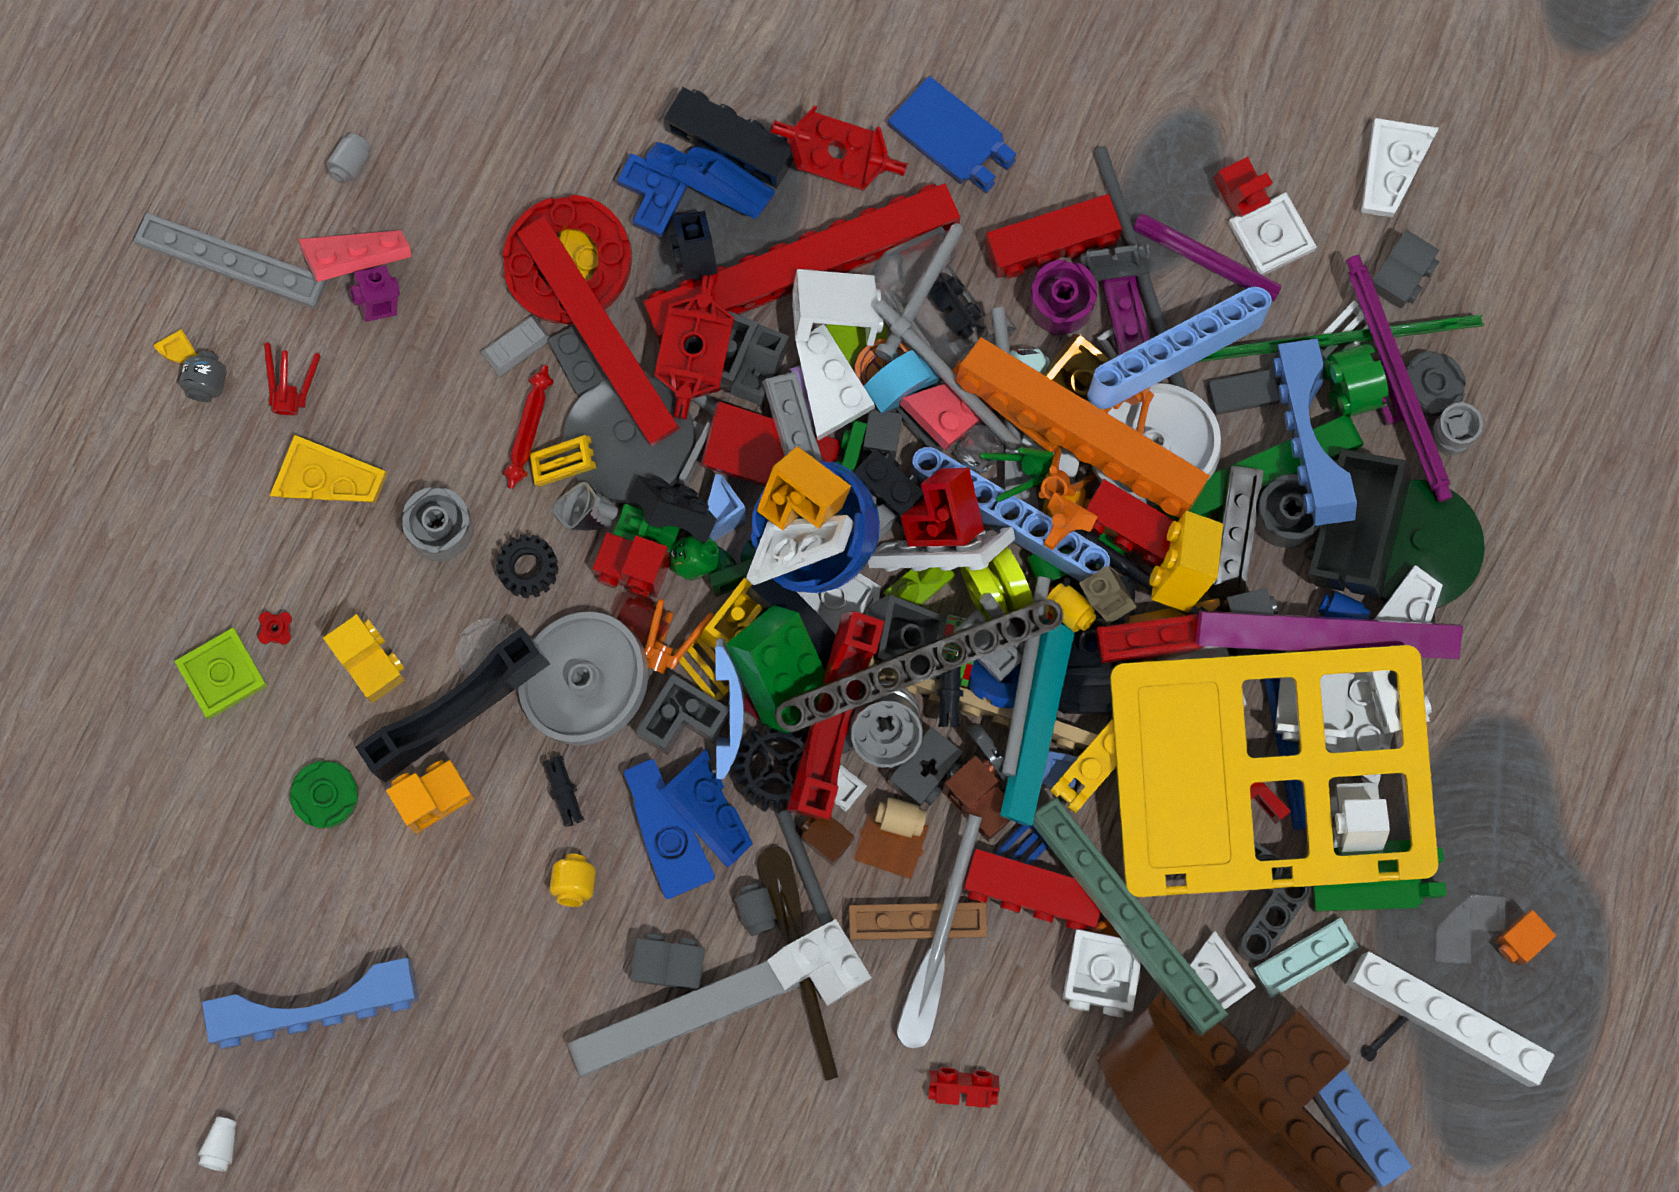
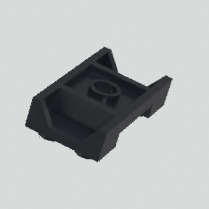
[1058,576,1136,714]

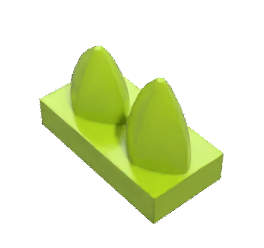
[883,567,955,607]

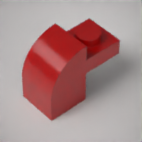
[1213,157,1273,217]

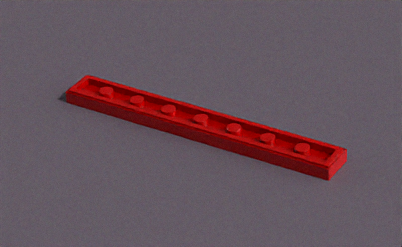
[517,215,680,447]

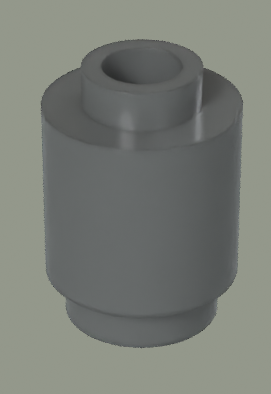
[735,883,777,936]

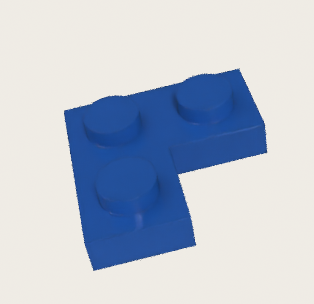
[617,153,688,238]

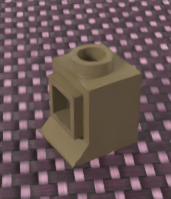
[1079,565,1137,625]

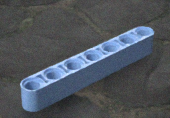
[1087,287,1272,409]
[913,447,1110,582]

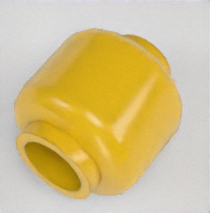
[549,854,596,907]

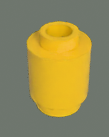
[1047,583,1096,632]

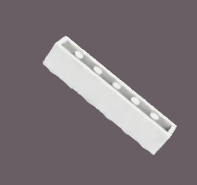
[1345,952,1554,1087]

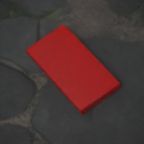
[700,401,842,487]

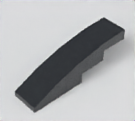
[746,579,836,672]

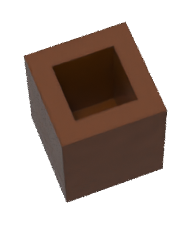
[801,817,855,866]

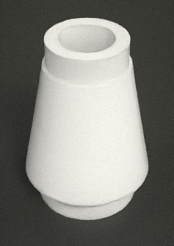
[198,1117,237,1172]

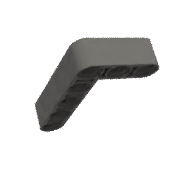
[1237,841,1311,962]

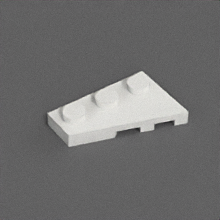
[796,324,875,441]
[746,515,854,585]
[1190,931,1255,1009]

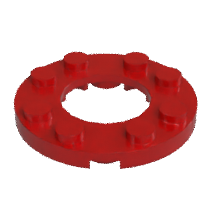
[503,195,632,324]

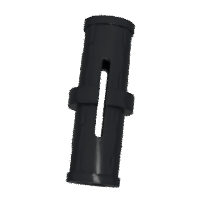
[936,659,963,727]
[542,756,584,827]

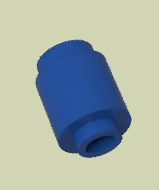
[1318,591,1371,619]

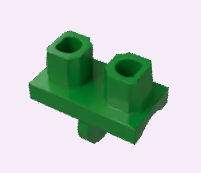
[613,504,680,556]

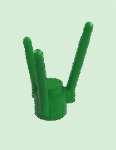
[979,447,1054,502]

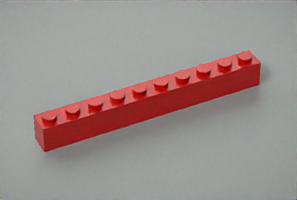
[643,183,960,345]

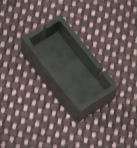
[1309,449,1412,598]

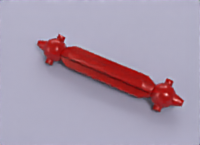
[503,365,554,490]

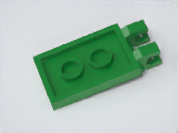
[1312,840,1447,912]

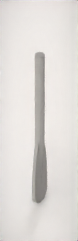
[991,307,1039,535]
[897,814,982,1048]

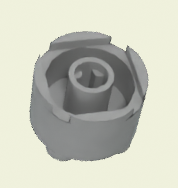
[402,487,474,562]

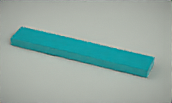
[1000,620,1075,826]

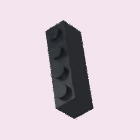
[664,87,794,189]

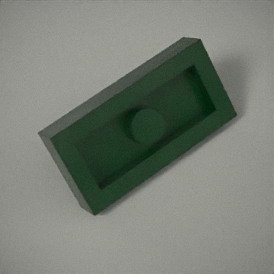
[708,540,756,597]

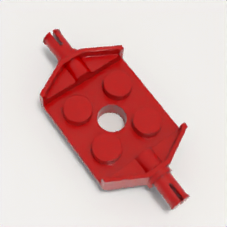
[770,105,907,191]
[654,275,735,420]

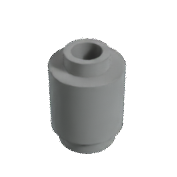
[326,133,371,183]

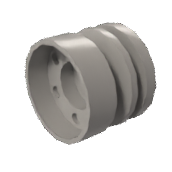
[850,681,923,767]

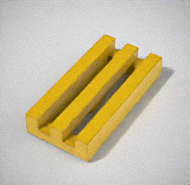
[530,435,596,487]
[671,635,730,702]

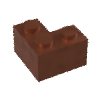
[942,755,1011,842]

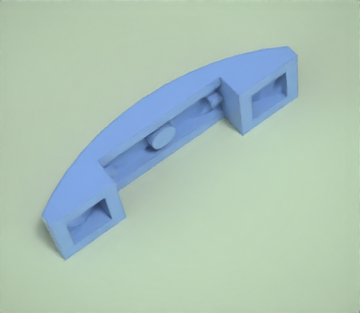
[715,639,744,779]

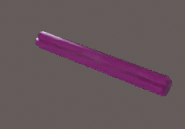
[1133,213,1282,302]

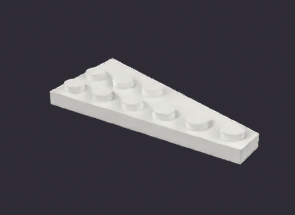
[1326,565,1442,784]

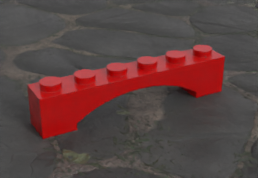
[787,611,885,820]

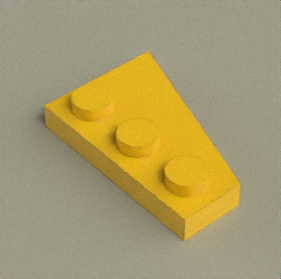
[270,435,388,503]

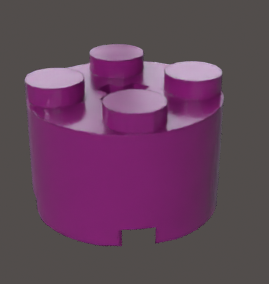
[1029,260,1097,336]

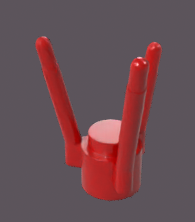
[264,342,320,416]

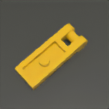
[1049,719,1117,813]

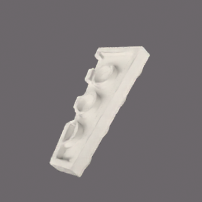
[868,527,1015,572]

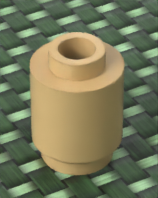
[875,797,927,838]

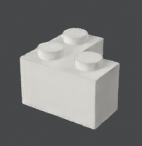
[1330,783,1390,856]
[767,919,871,1006]

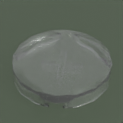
[455,618,515,677]

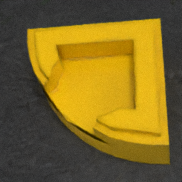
[153,329,198,363]

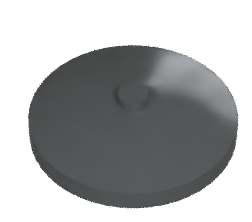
[563,377,696,504]

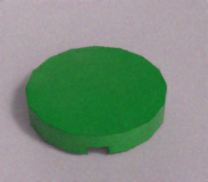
[290,761,359,829]

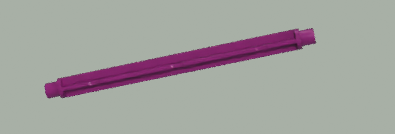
[1346,255,1453,503]

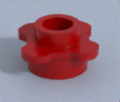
[258,611,292,645]

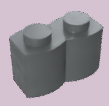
[1373,230,1440,309]
[630,933,705,990]

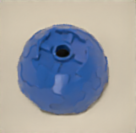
[751,461,880,593]

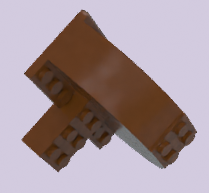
[1096,991,1376,1192]

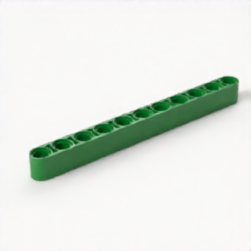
[1026,415,1364,586]

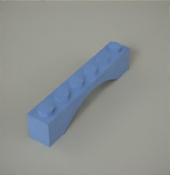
[1272,339,1357,526]
[202,958,419,1049]

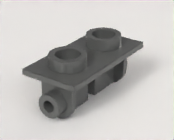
[1081,242,1150,281]

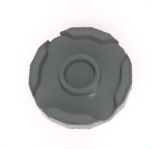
[1405,351,1466,416]
[966,722,1009,784]

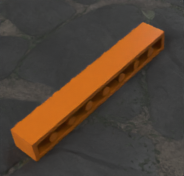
[955,337,1210,518]

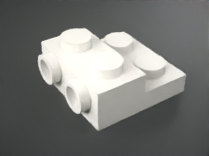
[1062,929,1141,1018]

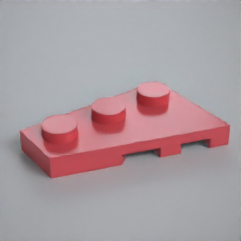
[298,230,412,282]
[899,383,995,450]

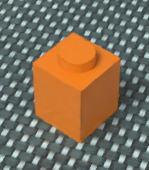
[1495,910,1557,966]

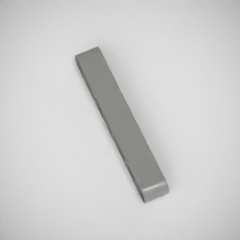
[567,961,801,1077]

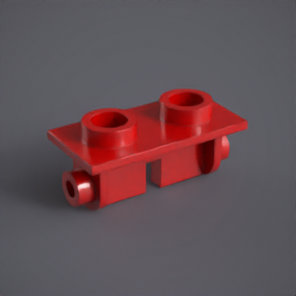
[928,1067,1000,1108]

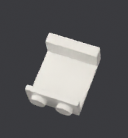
[792,269,883,346]
[1275,650,1350,745]

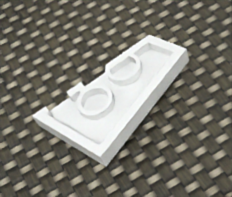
[1361,118,1439,218]

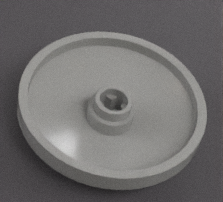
[518,612,649,745]

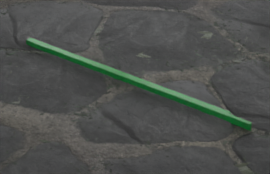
[1196,314,1485,363]

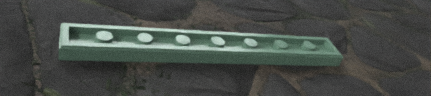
[1033,797,1229,1037]

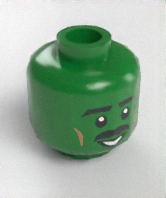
[669,534,719,581]

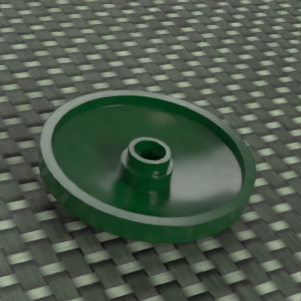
[1379,480,1485,609]

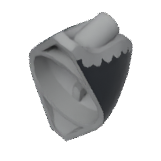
[551,482,618,531]

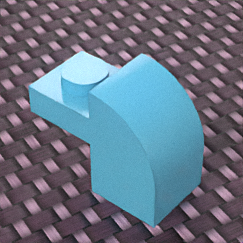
[863,350,941,413]

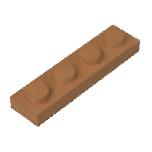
[849,903,987,941]

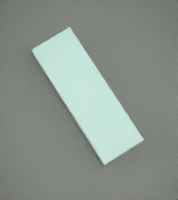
[1252,918,1359,999]

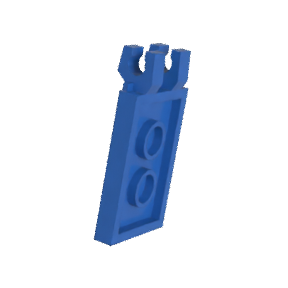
[888,76,1016,194]

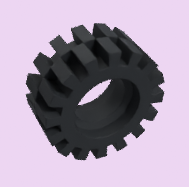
[496,534,559,598]

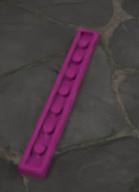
[1196,610,1463,659]

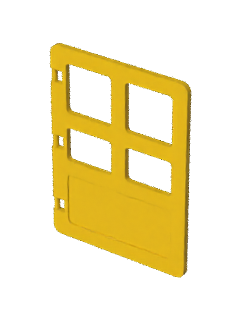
[1110,645,1438,897]

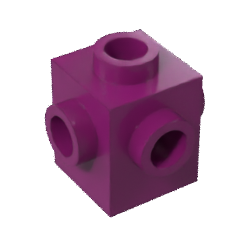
[350,265,400,322]

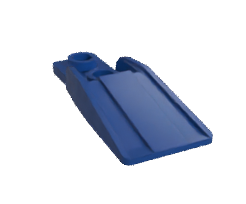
[645,142,775,219]
[624,759,715,899]

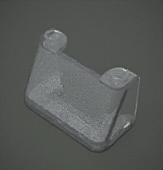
[869,226,1017,383]

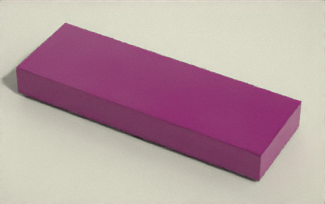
[1102,276,1150,356]

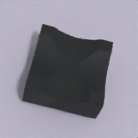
[627,476,717,543]

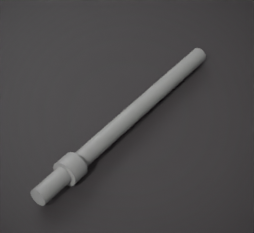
[874,299,1021,451]
[1002,577,1050,776]

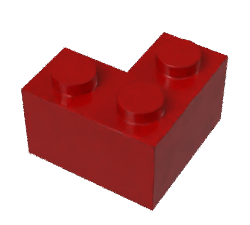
[901,467,984,547]
[592,532,670,599]

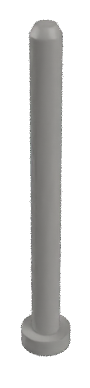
[875,223,963,362]

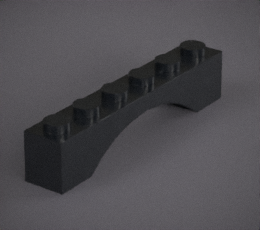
[355,628,550,782]

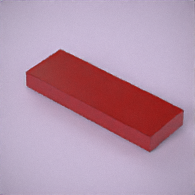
[1096,614,1204,663]

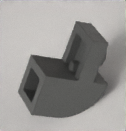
[730,325,789,406]

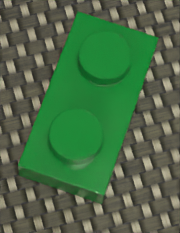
[836,421,867,472]

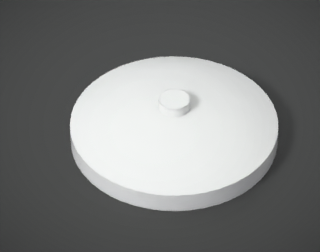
[1091,383,1221,506]

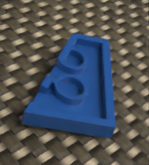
[660,749,753,868]

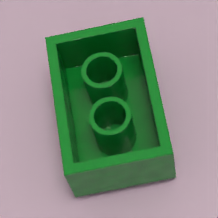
[725,605,825,733]

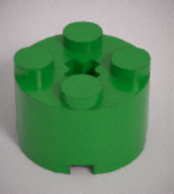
[1323,344,1388,418]

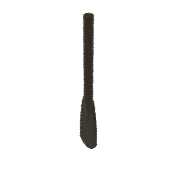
[757,847,839,1081]

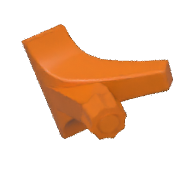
[1044,492,1098,550]

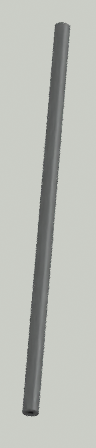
[1094,146,1215,473]

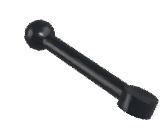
[1362,1016,1409,1062]

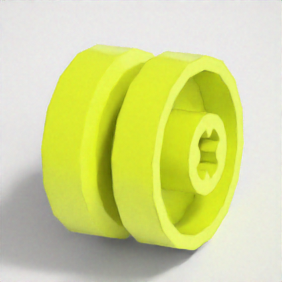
[960,547,1033,619]

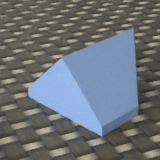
[707,474,747,541]

